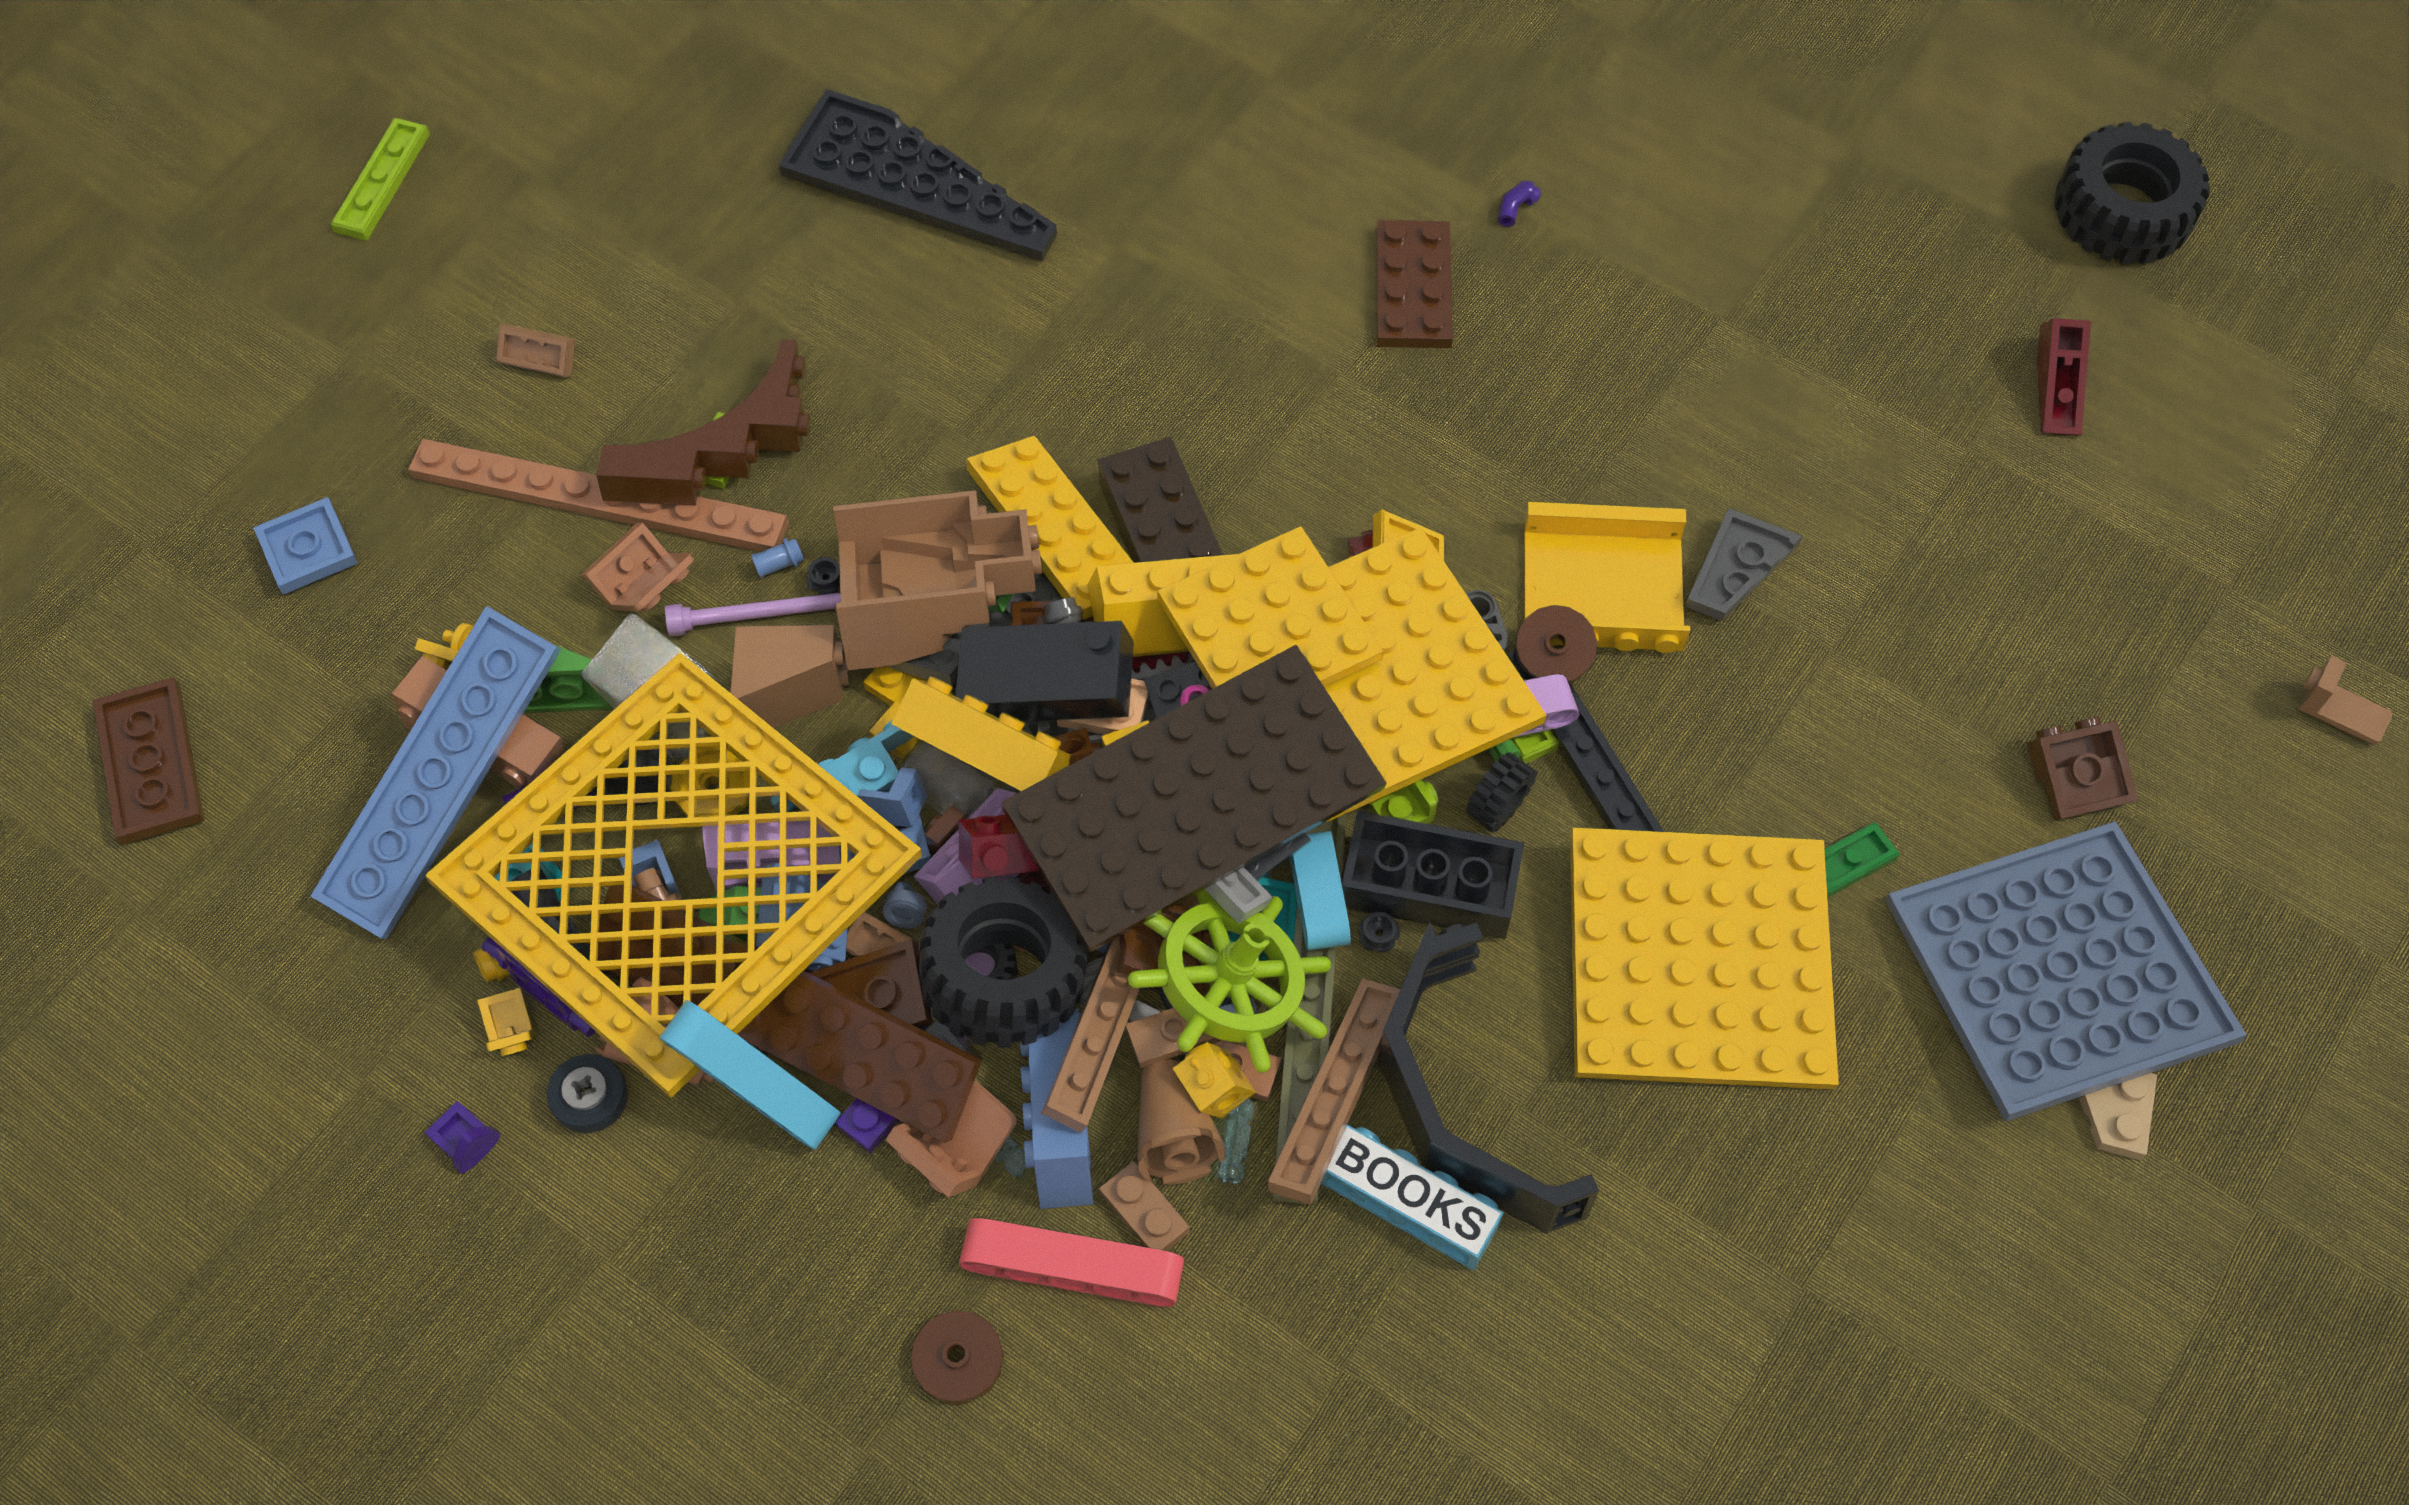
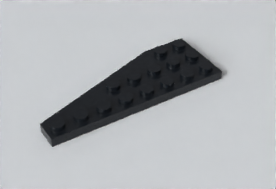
[778,89,1057,261]

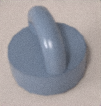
[883,882,927,929]

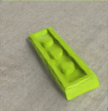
[330,117,430,241]

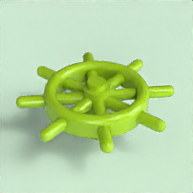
[1128,889,1331,1073]

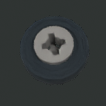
[546,1054,628,1134]

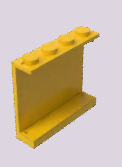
[1524,502,1690,653]

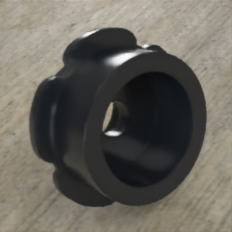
[806,557,840,595]
[1358,912,1400,953]

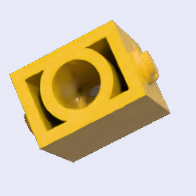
[1172,1042,1256,1118]

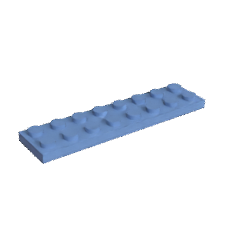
[311,606,561,939]

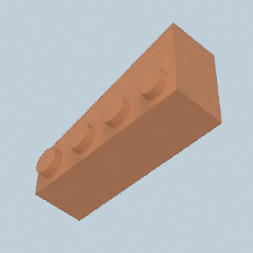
[392,656,565,788]

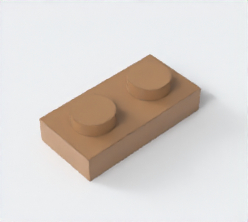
[1099,1161,1190,1251]

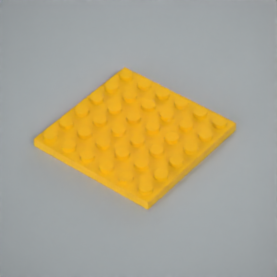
[1324,528,1547,822]
[1570,828,1839,1090]

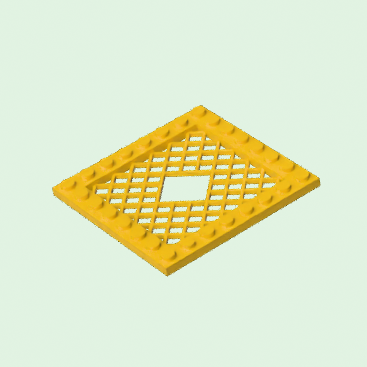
[425,652,922,1098]

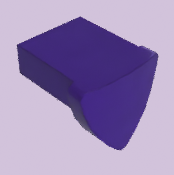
[425,1101,500,1174]

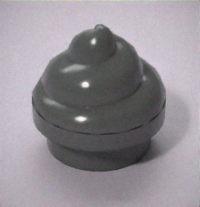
[1042,597,1083,624]

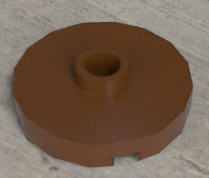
[1515,605,1597,684]
[911,1310,1004,1405]

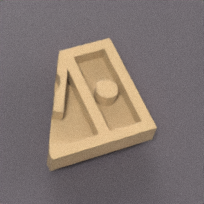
[2079,1073,2157,1161]

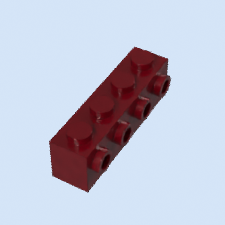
[958,815,1039,879]

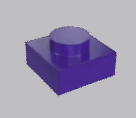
[835,1098,899,1154]

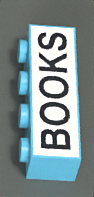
[1321,1125,1504,1271]

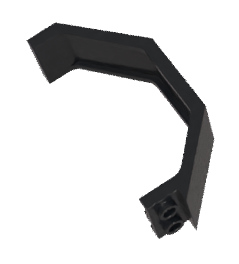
[1378,922,1599,1234]

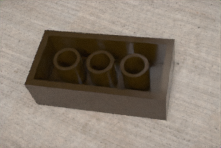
[1098,437,1223,563]

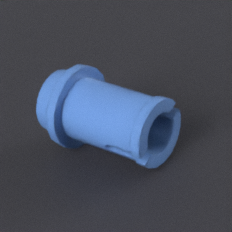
[751,537,804,578]

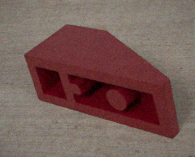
[2037,318,2091,436]

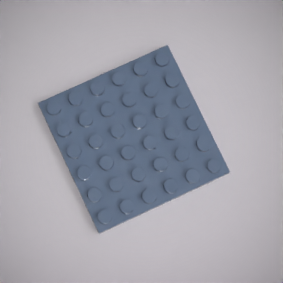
[1885,821,2247,1122]

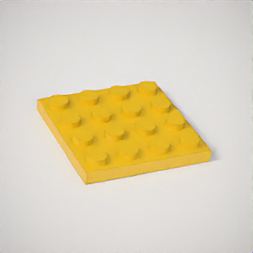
[1157,526,1383,689]

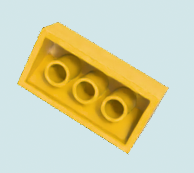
[1087,554,1238,657]
[891,676,1070,791]

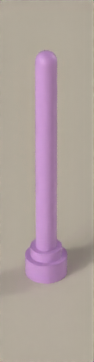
[665,593,841,637]

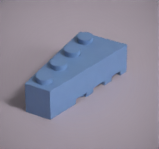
[1020,1009,1093,1209]

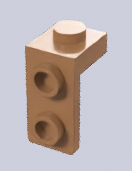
[2299,655,2393,745]

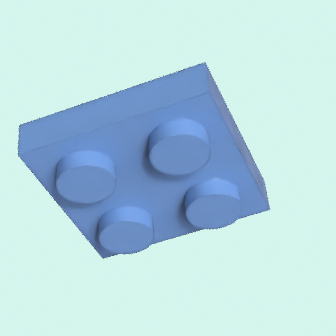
[253,497,358,595]

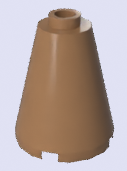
[1136,1058,1225,1185]

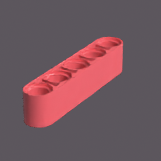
[959,1218,1184,1307]

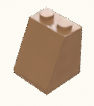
[730,625,851,728]

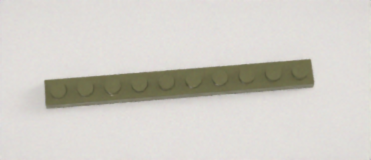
[1272,814,1346,1205]

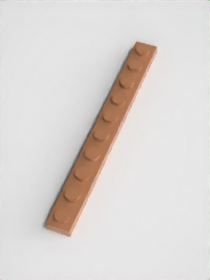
[408,439,789,552]

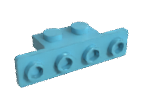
[769,720,915,813]

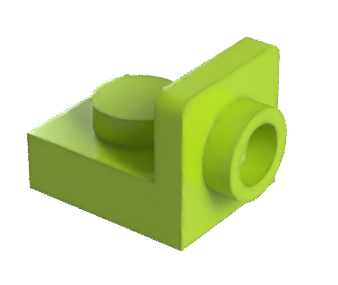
[1371,779,1438,824]

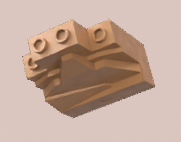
[833,490,1042,670]

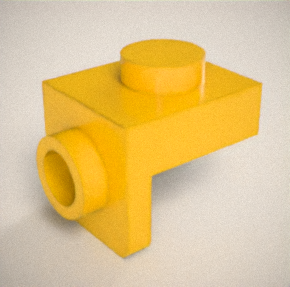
[477,987,536,1056]

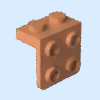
[580,523,694,612]
[886,1080,1017,1198]

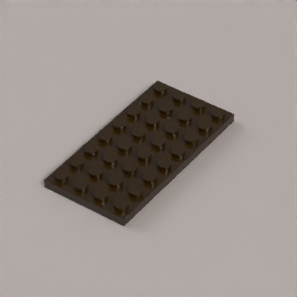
[1001,645,1387,953]

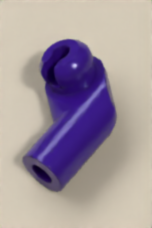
[1498,181,1541,227]

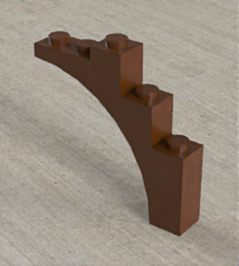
[596,339,810,506]

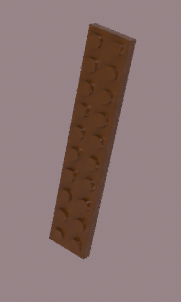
[589,885,982,1143]

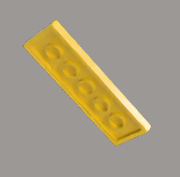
[966,436,1134,620]

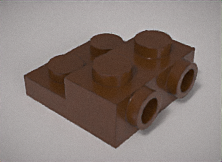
[2026,717,2139,820]

